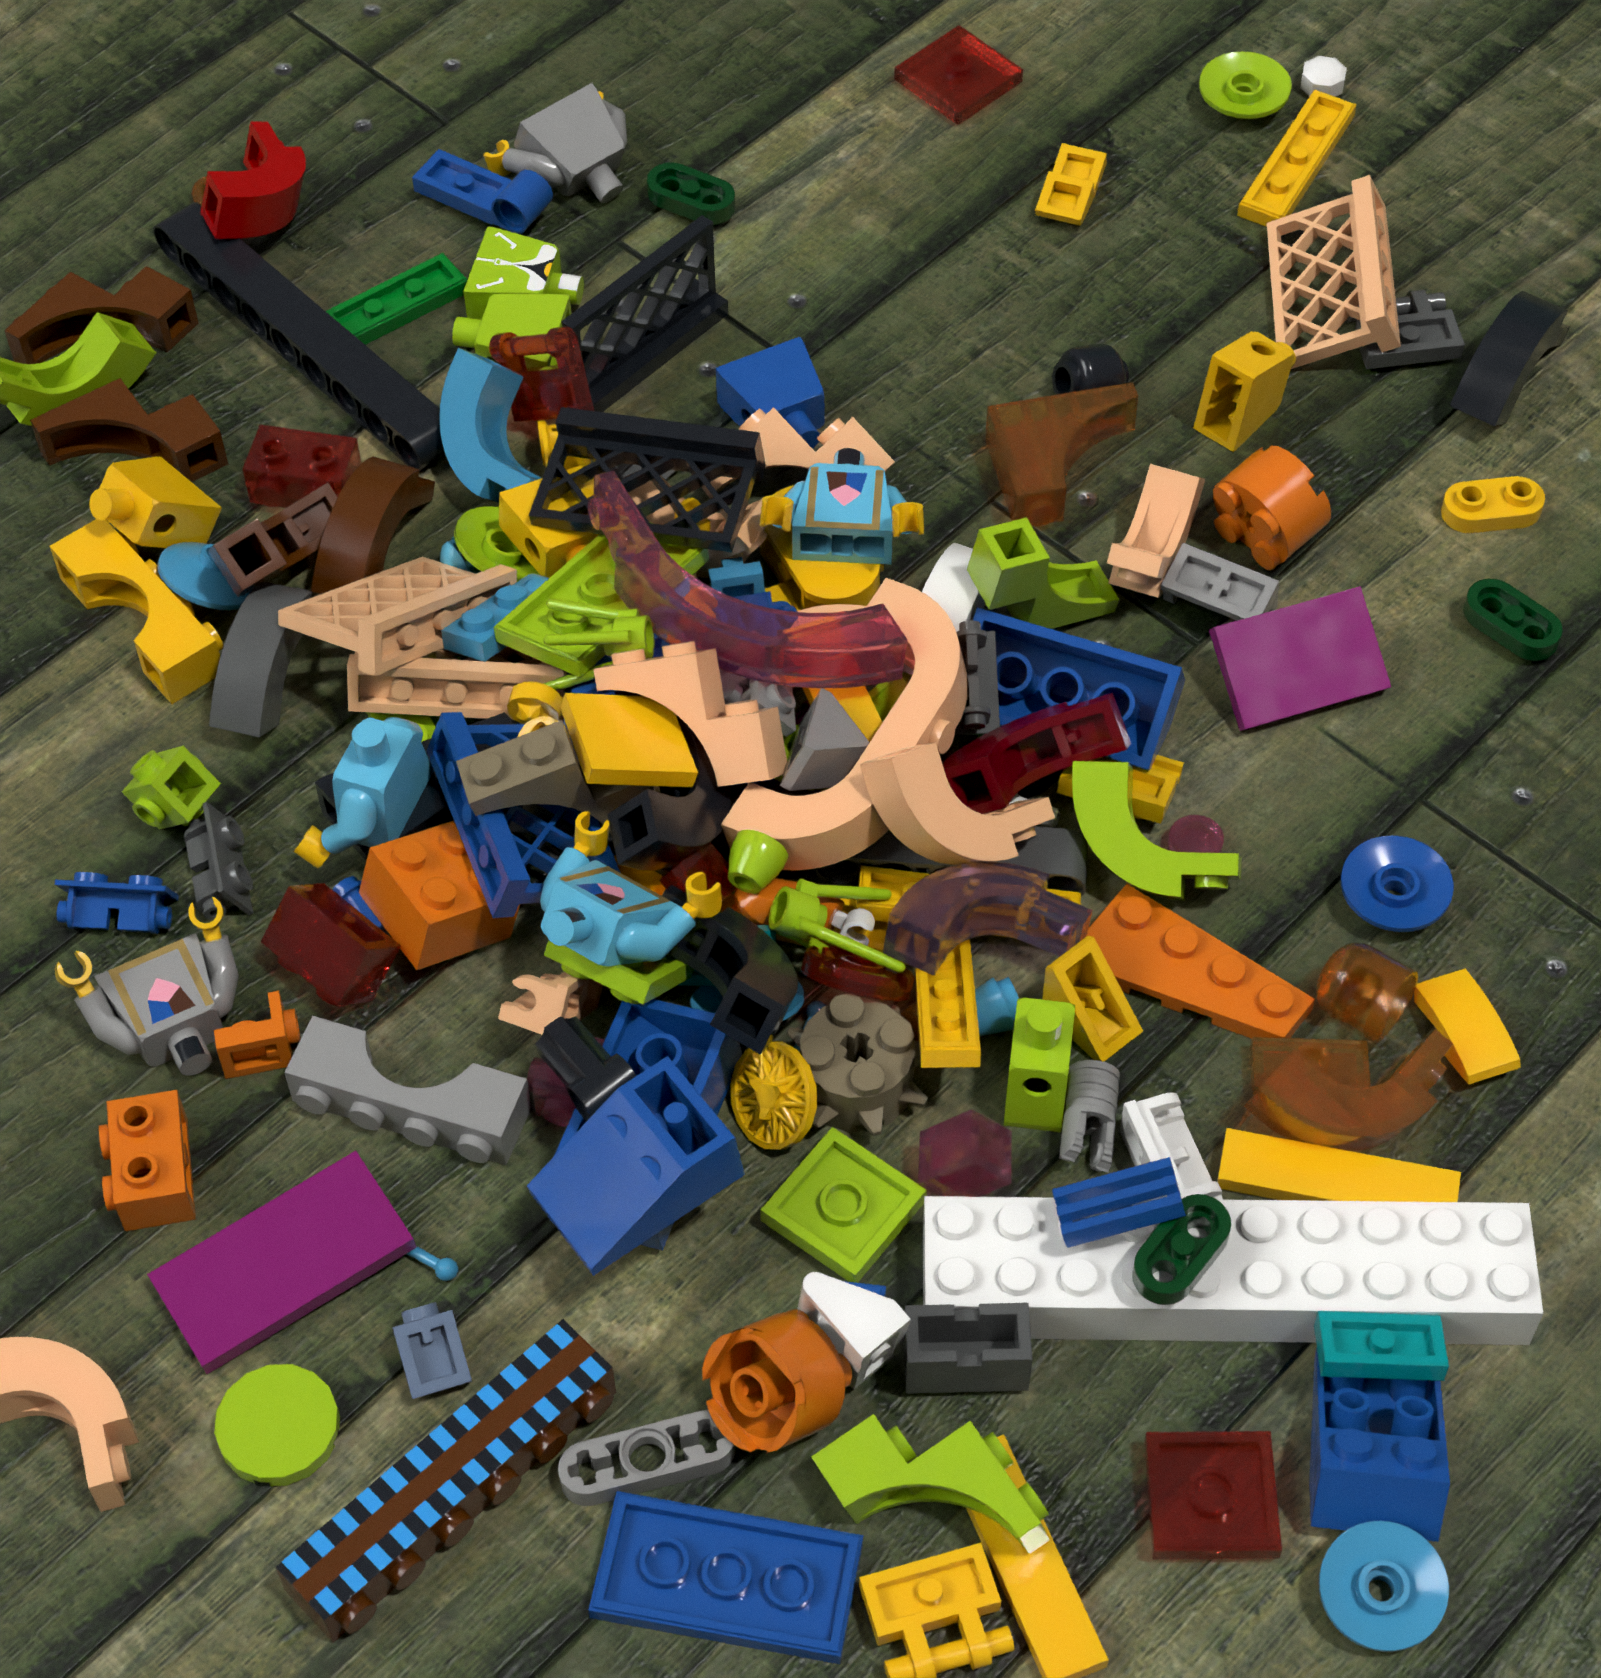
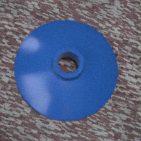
[1341,835,1454,932]

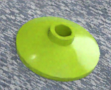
[1199,51,1292,119]
[454,506,540,582]

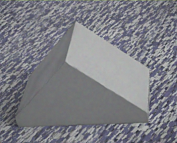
[780,688,870,791]

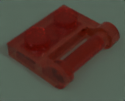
[489,327,594,422]

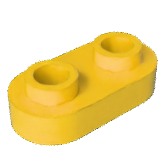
[1441,476,1545,533]

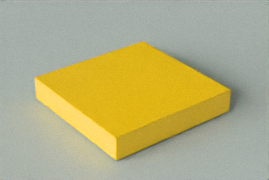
[560,693,698,787]

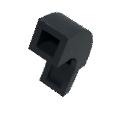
[1450,291,1570,426]
[607,716,731,871]
[662,885,798,1055]

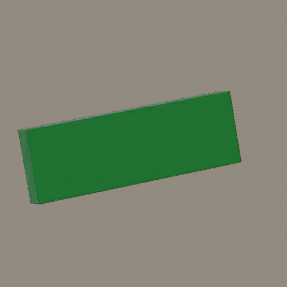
[326,253,467,345]

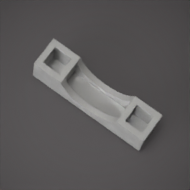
[284,1015,532,1165]

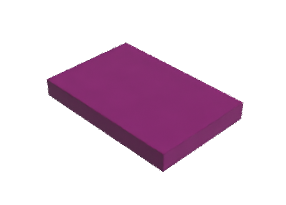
[1209,586,1391,731]

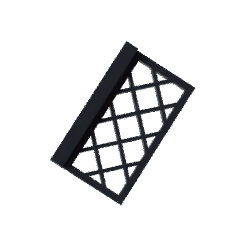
[556,215,729,412]
[529,407,766,552]

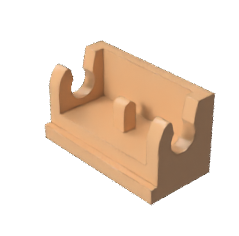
[498,972,603,1035]

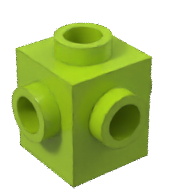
[122,745,221,830]

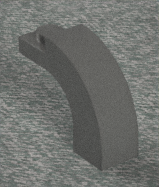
[209,581,312,737]

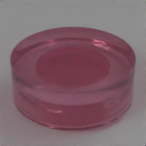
[1167,815,1224,853]

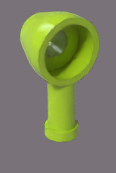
[721,830,788,894]

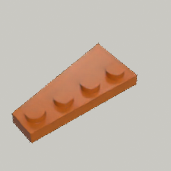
[1074,884,1315,1049]

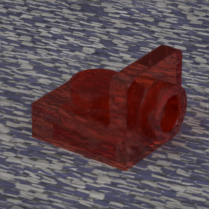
[659,842,736,901]

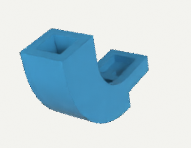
[439,348,542,502]

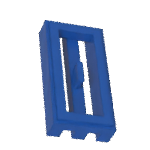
[1052,1157,1186,1248]

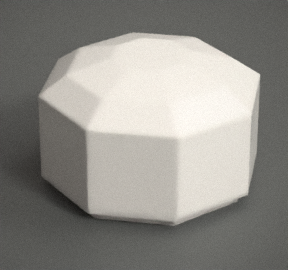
[1300,56,1347,97]

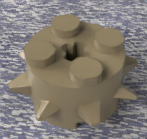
[787,993,928,1136]

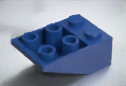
[527,1056,745,1276]
[1309,1348,1450,1542]

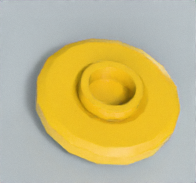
[730,1041,817,1150]

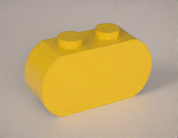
[760,485,884,610]

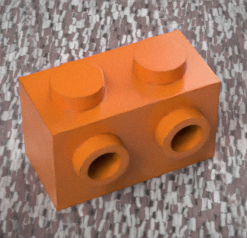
[99,1090,196,1231]

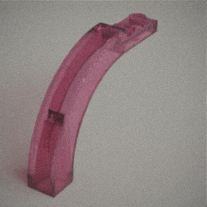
[588,471,908,689]

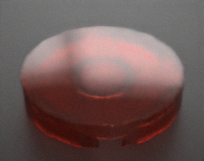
[800,945,915,1001]

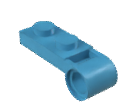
[441,573,549,662]

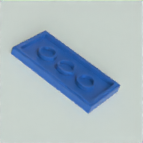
[588,1491,863,1664]

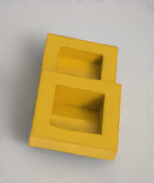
[1035,143,1107,226]
[1414,969,1521,1085]

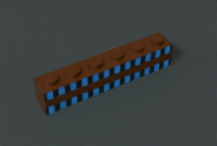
[275,1319,616,1643]

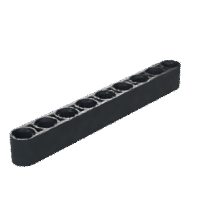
[153,202,445,471]

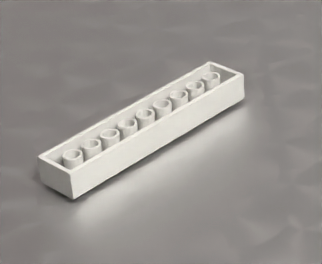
[923,1196,1543,1345]

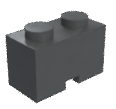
[904,1303,1033,1393]

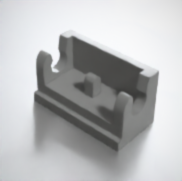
[1161,543,1279,621]

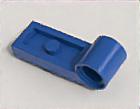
[412,149,553,233]

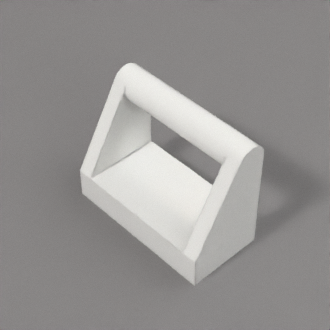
[797,1272,911,1389]

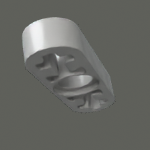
[558,1410,736,1506]

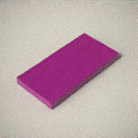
[147,1150,417,1375]

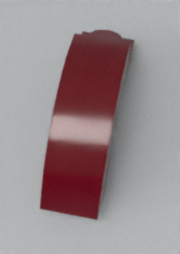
[943,693,1131,814]

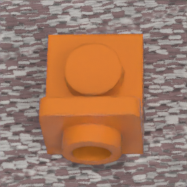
[214,991,301,1079]

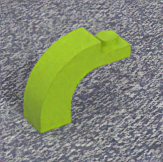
[0,312,156,426]
[1072,761,1242,901]

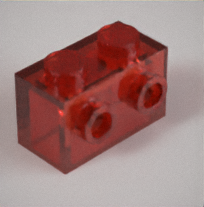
[242,424,362,508]
[261,883,401,1007]

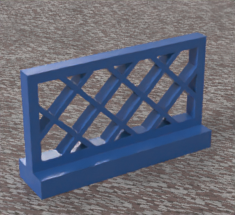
[426,712,621,918]

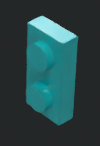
[1314,1311,1449,1381]

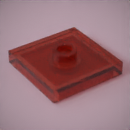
[894,25,1023,125]
[1144,1431,1282,1559]

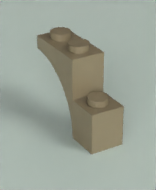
[456,720,655,835]

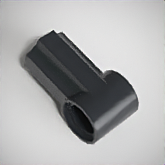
[535,1016,636,1122]

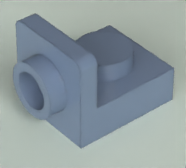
[392,1302,472,1399]

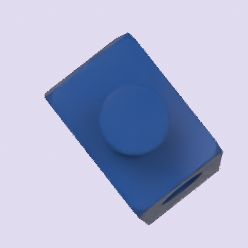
[715,336,825,449]

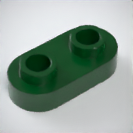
[647,162,735,225]
[1463,579,1563,661]
[1132,1194,1231,1305]

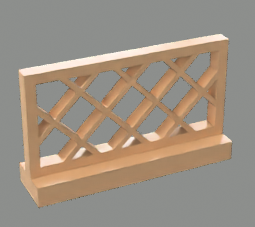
[1267,175,1401,369]
[278,557,517,676]
[347,647,567,721]

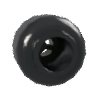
[1052,344,1129,412]

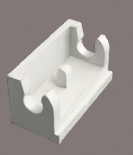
[1119,1093,1223,1200]

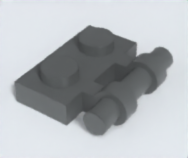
[1347,290,1465,369]

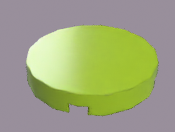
[214,1364,340,1486]

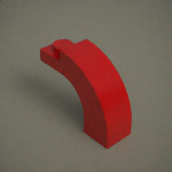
[200,121,306,239]

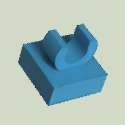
[708,557,765,600]

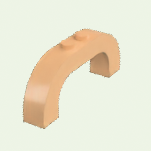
[721,578,968,871]

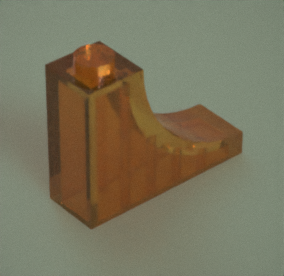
[985,382,1138,526]

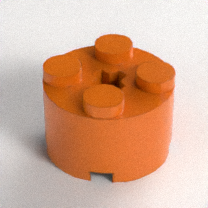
[1212,445,1331,570]
[702,1309,852,1453]

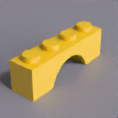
[50,519,224,704]

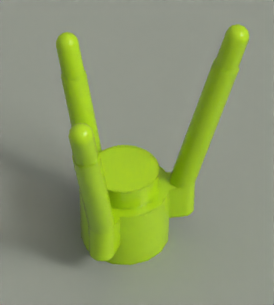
[543,599,655,690]
[769,878,905,973]

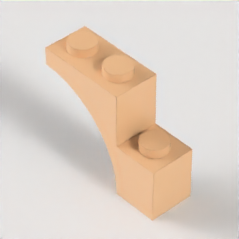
[710,407,895,493]
[593,641,787,787]

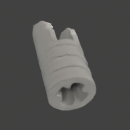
[1059,1060,1120,1173]

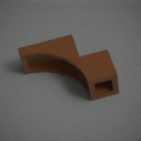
[4,266,199,364]
[30,378,228,482]

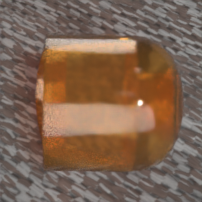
[1316,943,1418,1045]

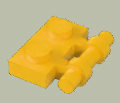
[859,1543,1015,1678]

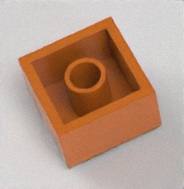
[359,821,520,970]

